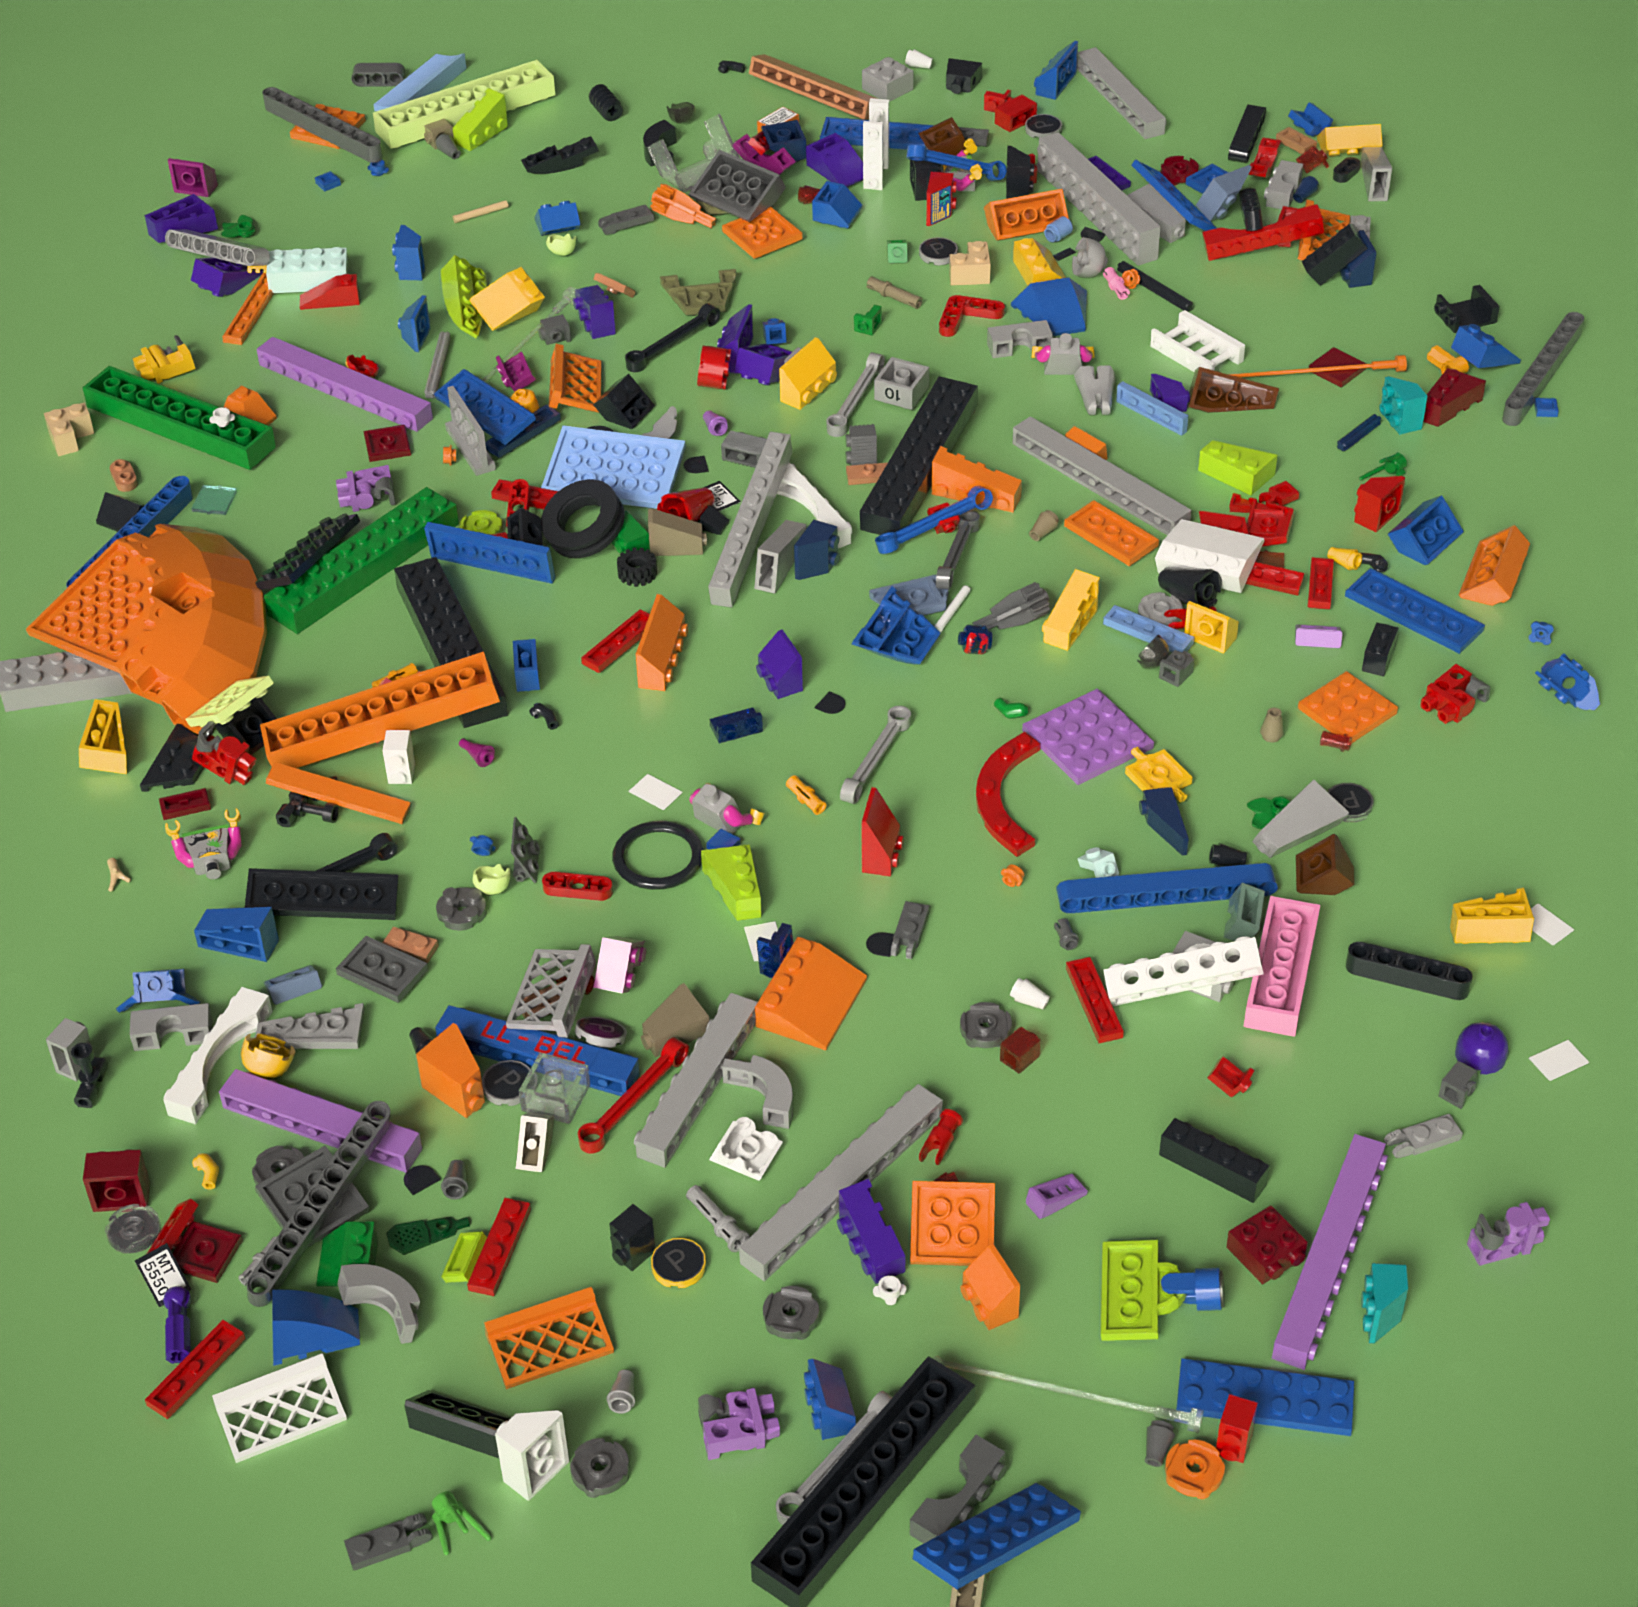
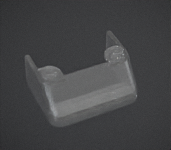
[647,114,740,192]

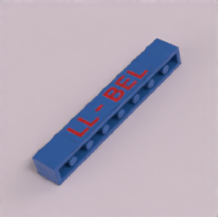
[435,1005,640,1096]

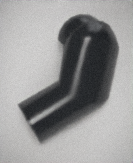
[718,60,745,74]
[1360,552,1388,572]
[529,703,559,730]

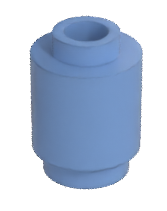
[1044,216,1073,242]

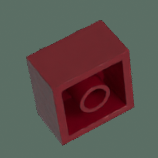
[83,1149,150,1212]

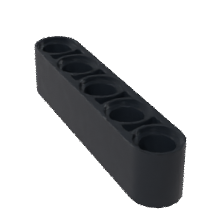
[1228,104,1266,163]
[1239,188,1263,231]
[1346,942,1473,1000]

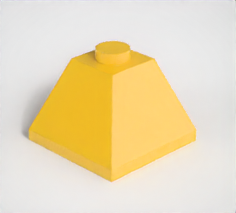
[1184,601,1239,653]

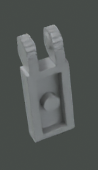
[1384,1114,1463,1159]

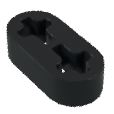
[1333,157,1360,183]

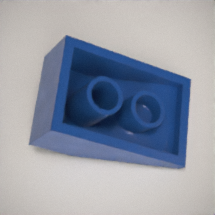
[1451,324,1521,368]

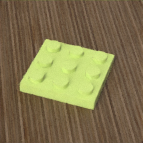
[185,676,274,727]

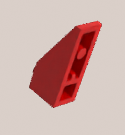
[300,274,360,310]

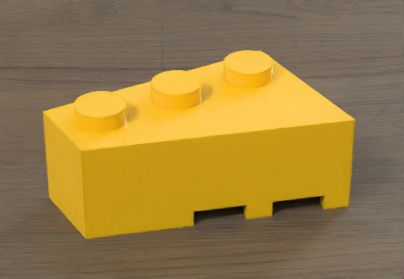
[1042,569,1100,651]
[79,699,127,774]
[1450,887,1534,944]

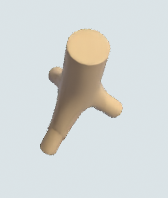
[107,858,131,892]

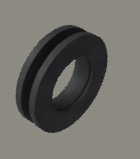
[541,479,625,558]

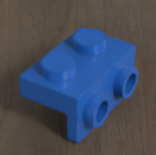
[1288,102,1333,136]

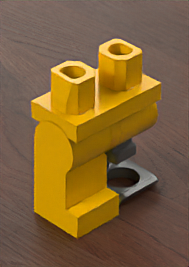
[132,335,195,384]

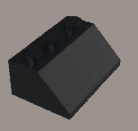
[1301,224,1368,286]

